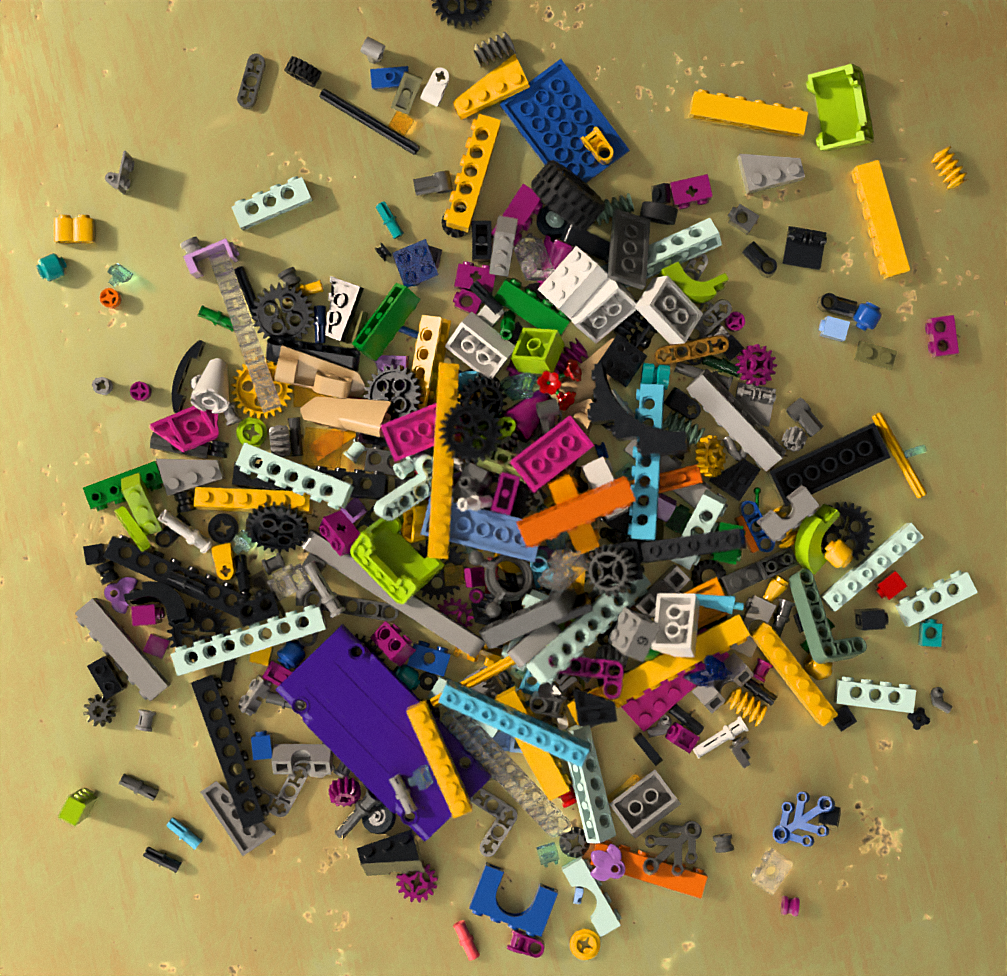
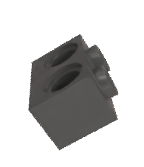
[364,445,406,476]

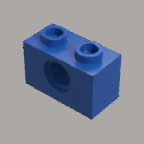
[407,640,451,677]

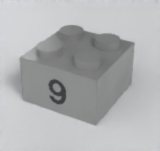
[608,607,660,662]

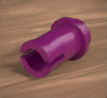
[469,588,484,603]

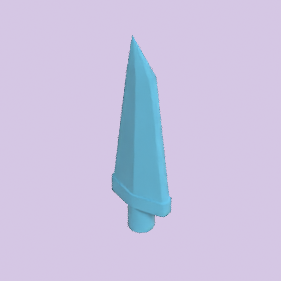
[696,594,744,614]

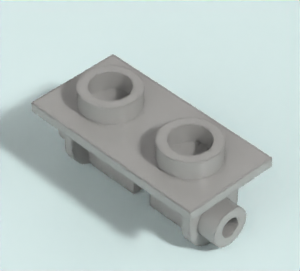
[238,675,272,716]

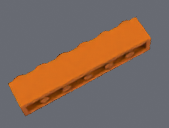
[516,476,636,547]
[590,839,708,899]

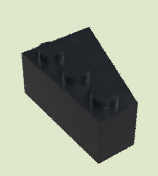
[357,829,425,876]

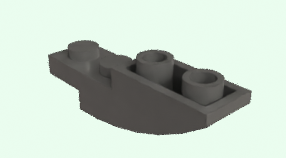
[721,547,798,596]

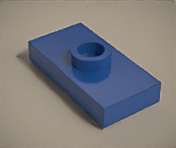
[370,66,409,90]

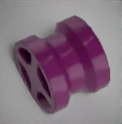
[724,311,745,332]
[130,381,152,401]
[781,895,800,917]

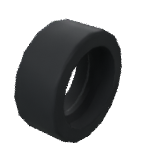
[640,201,678,225]

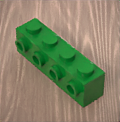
[495,277,572,337]
[352,282,421,361]
[83,461,163,512]

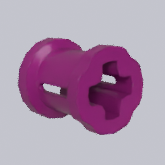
[753,658,773,682]

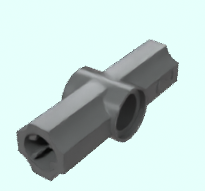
[150,432,210,459]

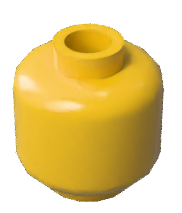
[824,539,854,568]
[804,653,833,680]

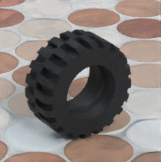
[531,160,605,231]

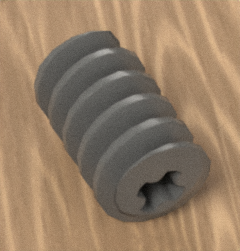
[473,31,516,68]

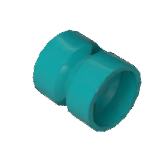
[640,362,670,390]

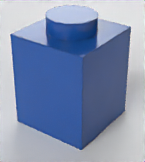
[251,731,274,760]

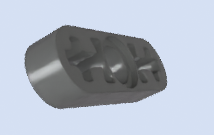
[237,53,266,109]

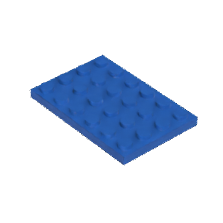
[500,59,630,183]

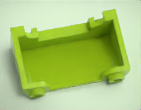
[807,64,874,151]
[350,517,445,604]

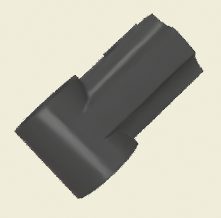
[413,171,453,196]
[786,397,824,437]
[536,398,560,435]

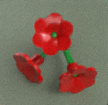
[534,359,582,411]

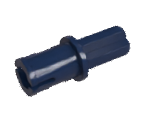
[312,305,326,344]

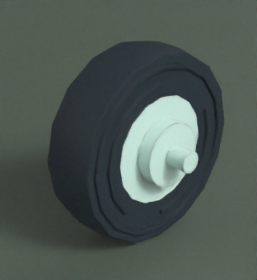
[536,205,567,239]

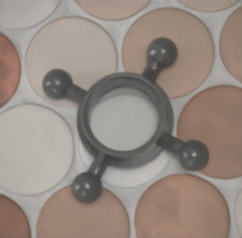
[468,550,548,618]

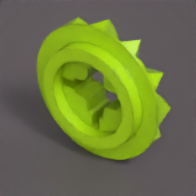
[236,417,267,447]

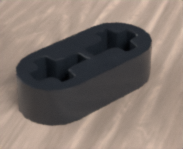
[633,732,663,766]

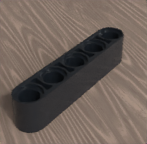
[265,337,361,372]

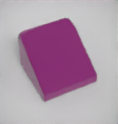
[143,633,170,659]

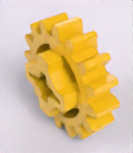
[695,435,726,477]

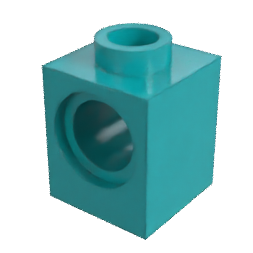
[918,619,943,647]

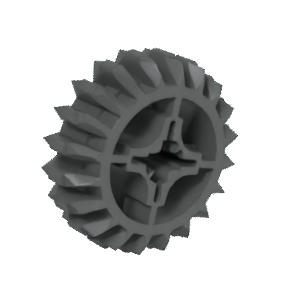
[584,544,637,597]

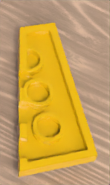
[452,54,530,120]

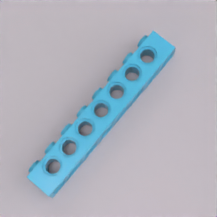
[628,384,665,541]
[438,679,591,767]

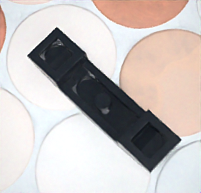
[172,340,206,413]

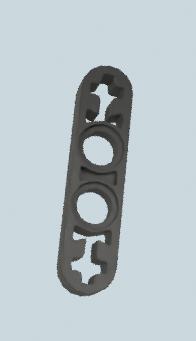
[671,299,732,355]

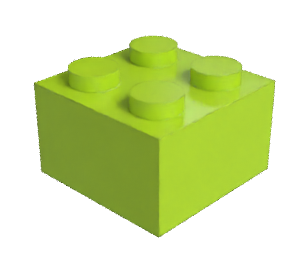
[510,328,565,374]

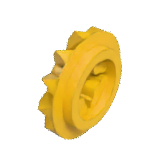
[570,928,600,960]

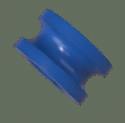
[594,442,609,459]

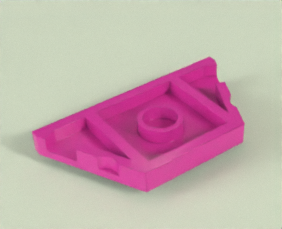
[149,406,218,452]

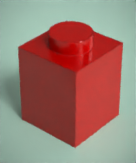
[874,570,907,600]

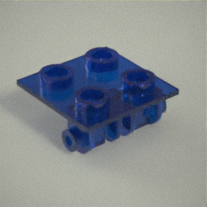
[392,239,439,288]
[683,655,732,687]

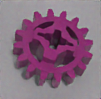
[735,344,777,386]
[437,597,474,629]
[396,860,438,903]

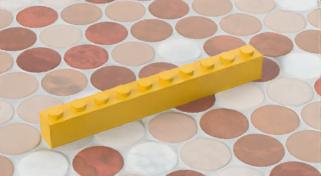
[567,614,750,725]

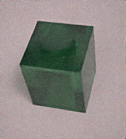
[664,504,693,535]

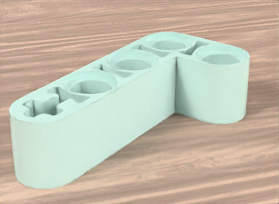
[374,452,433,521]

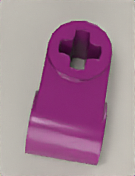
[506,929,545,958]

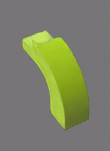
[657,262,729,304]
[795,503,840,575]

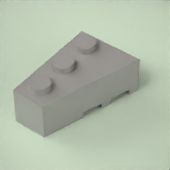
[737,154,805,195]
[156,459,226,496]

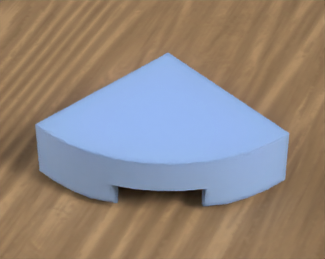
[573,886,584,905]

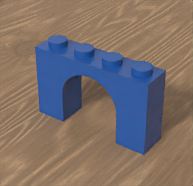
[469,862,558,937]

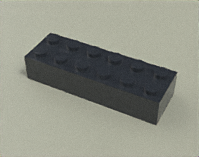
[766,423,891,507]

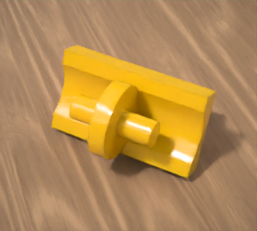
[467,637,503,667]

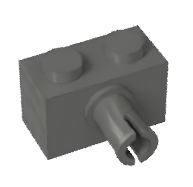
[452,462,493,500]

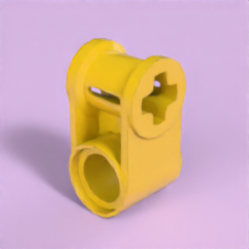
[580,126,613,165]
[211,542,236,580]

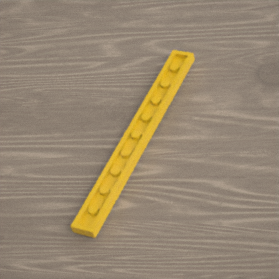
[427,363,459,559]

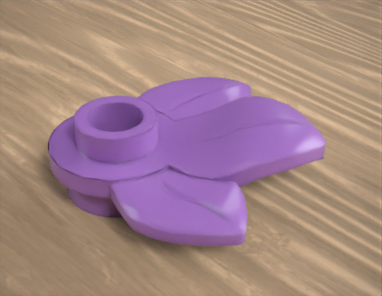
[104,577,138,614]
[590,844,626,881]

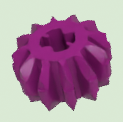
[328,776,361,808]

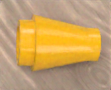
[763,574,789,603]

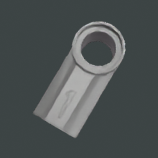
[360,37,386,64]

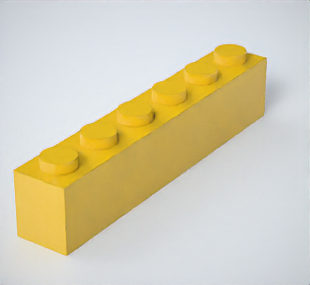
[689,89,808,138]
[852,160,911,279]
[194,487,313,515]
[750,622,838,727]
[494,686,572,801]
[406,700,473,818]

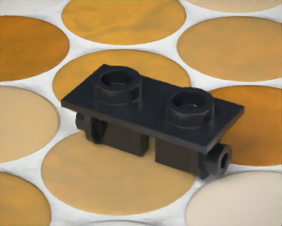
[629,317,658,352]

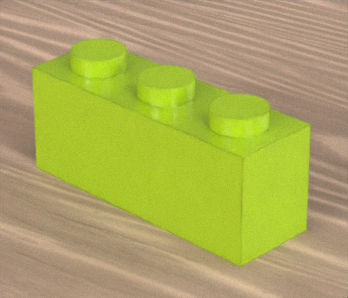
[121,473,162,536]
[58,788,98,826]

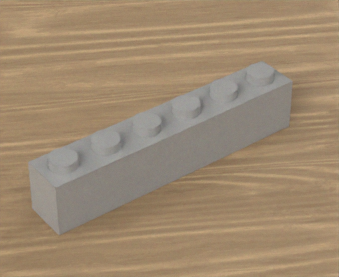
[687,369,786,471]
[624,439,728,520]
[75,598,171,701]

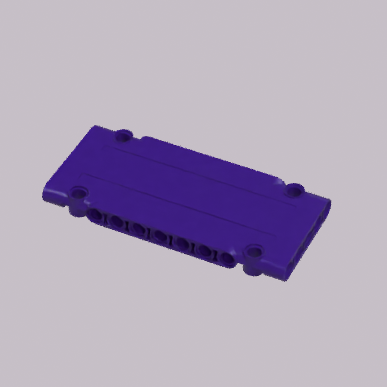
[275,624,492,842]

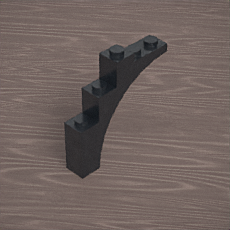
[587,363,690,458]

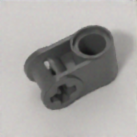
[529,691,568,718]

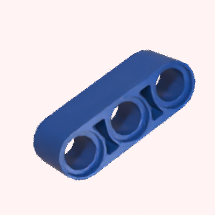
[739,500,775,552]

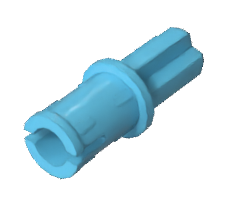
[166,818,202,850]

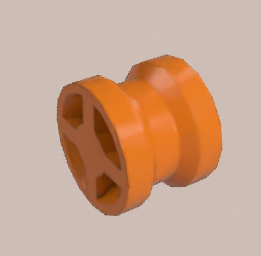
[100,288,122,309]

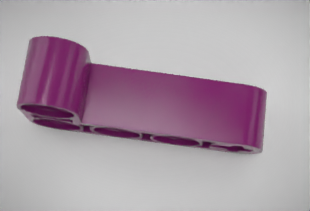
[549,657,624,700]

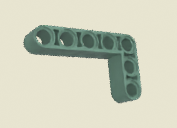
[789,568,867,664]

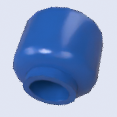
[853,301,882,331]
[277,640,306,669]

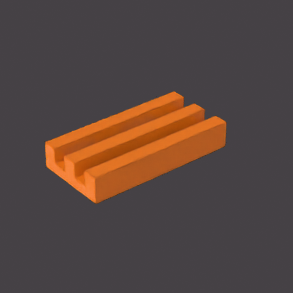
[734,516,759,553]

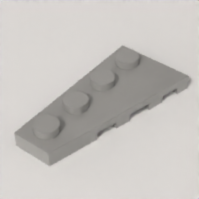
[200,781,275,856]

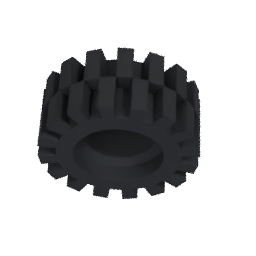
[284,56,322,87]
[691,559,726,587]

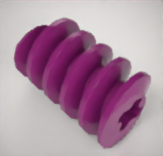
[554,337,589,378]

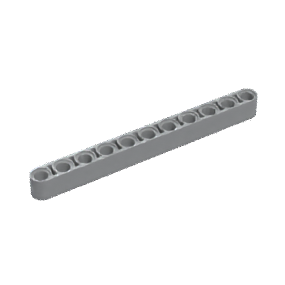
[301,529,485,658]

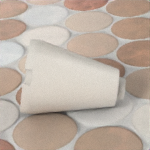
[191,358,229,413]

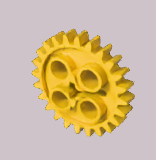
[231,357,294,420]

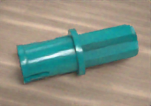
[376,201,404,239]

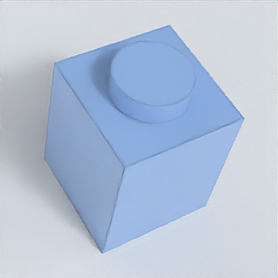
[818,316,850,342]

